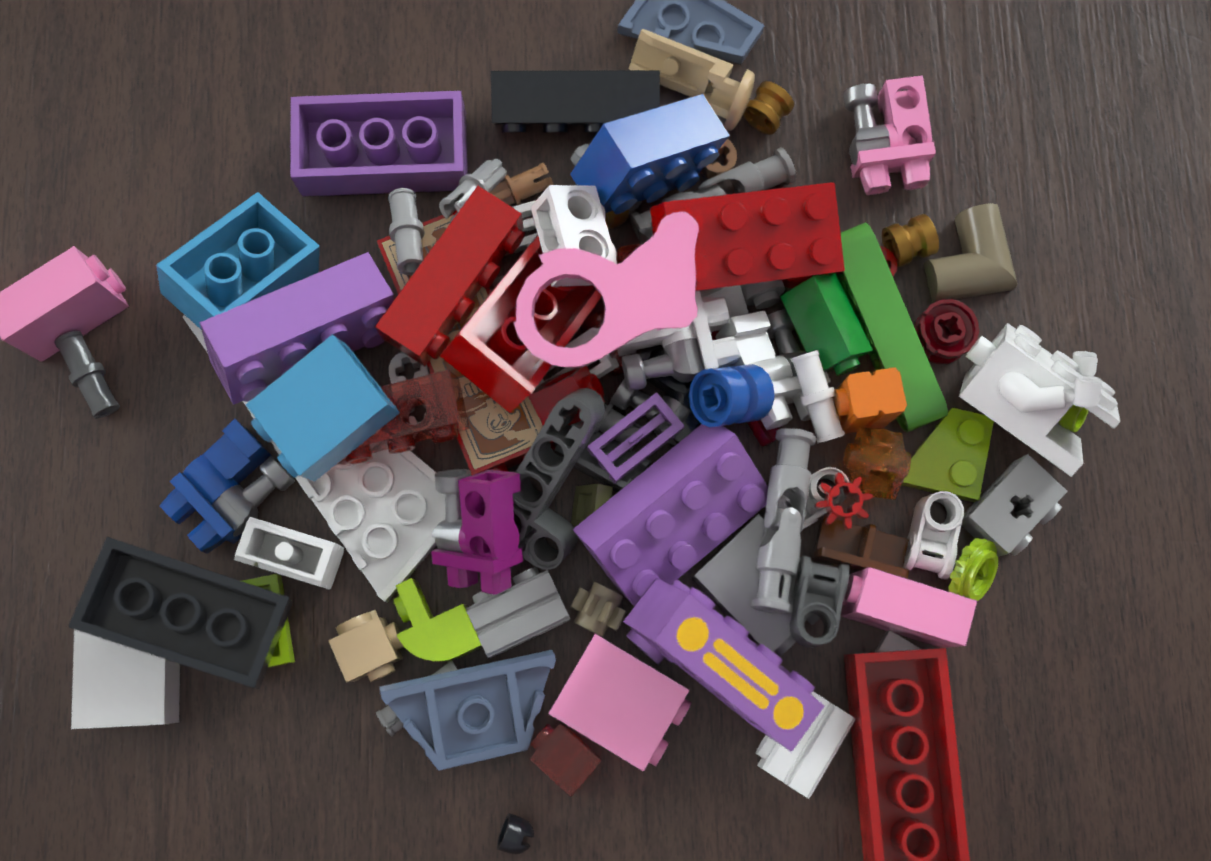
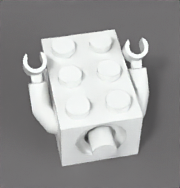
[959,323,1121,477]

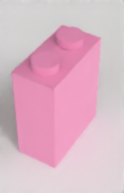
[0,246,129,362]
[840,567,977,648]
[548,634,691,772]

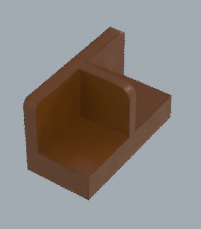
[811,516,909,579]

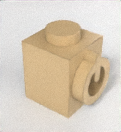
[328,610,404,682]

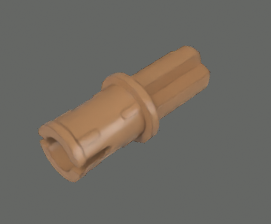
[490,163,553,206]

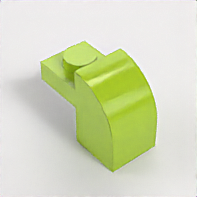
[393,578,482,661]

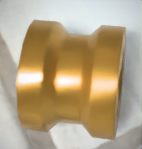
[743,81,794,135]

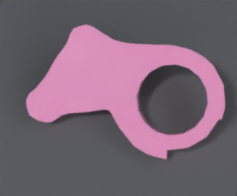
[513,212,699,368]

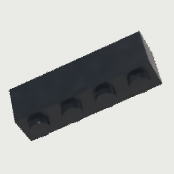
[491,70,660,133]

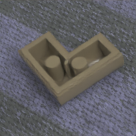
[923,203,1017,303]

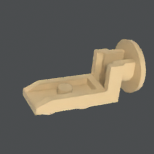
[629,29,755,131]

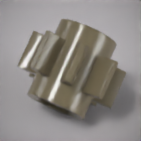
[570,582,627,637]

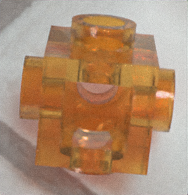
[843,427,911,500]

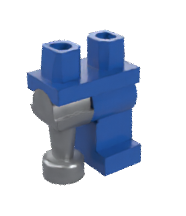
[160,419,295,554]

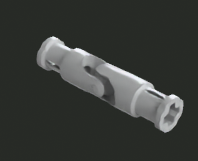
[630,147,796,240]
[751,428,816,614]

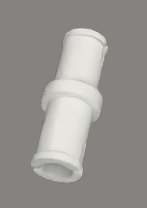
[790,350,845,443]

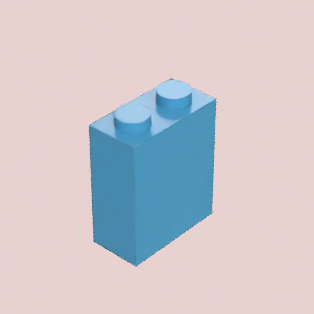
[246,334,400,481]

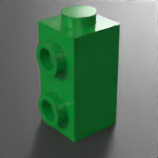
[780,273,873,376]

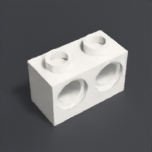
[531,185,617,287]

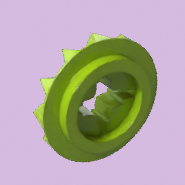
[948,538,998,601]

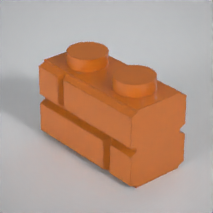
[832,367,907,434]

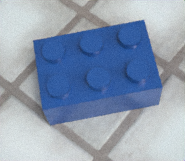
[570,94,730,214]

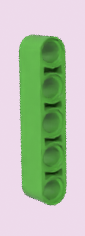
[836,223,948,433]

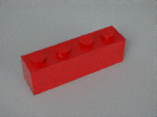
[375,186,525,367]

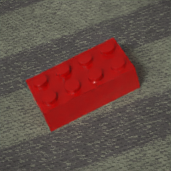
[650,182,845,291]
[440,235,602,413]

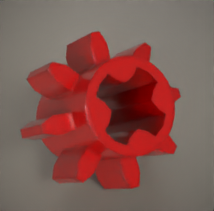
[814,472,873,530]

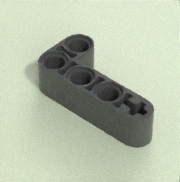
[513,388,605,570]

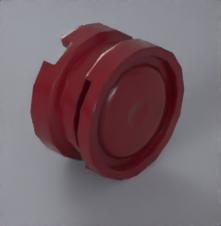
[913,299,979,365]

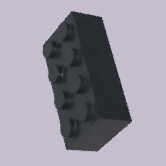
[68,537,293,690]

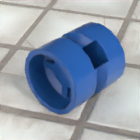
[689,364,775,427]

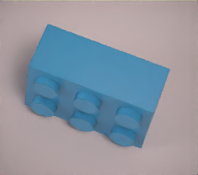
[156,192,320,329]

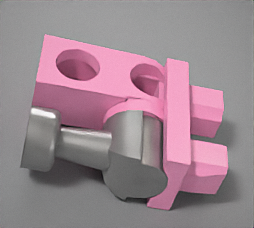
[843,76,936,196]

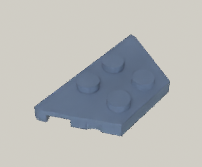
[379,650,556,771]

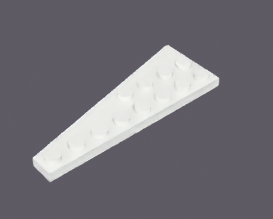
[183,315,445,603]

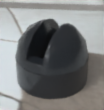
[497,813,534,854]

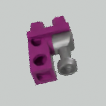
[431,469,523,595]

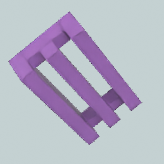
[587,392,685,484]

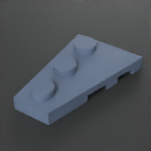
[617,0,765,64]

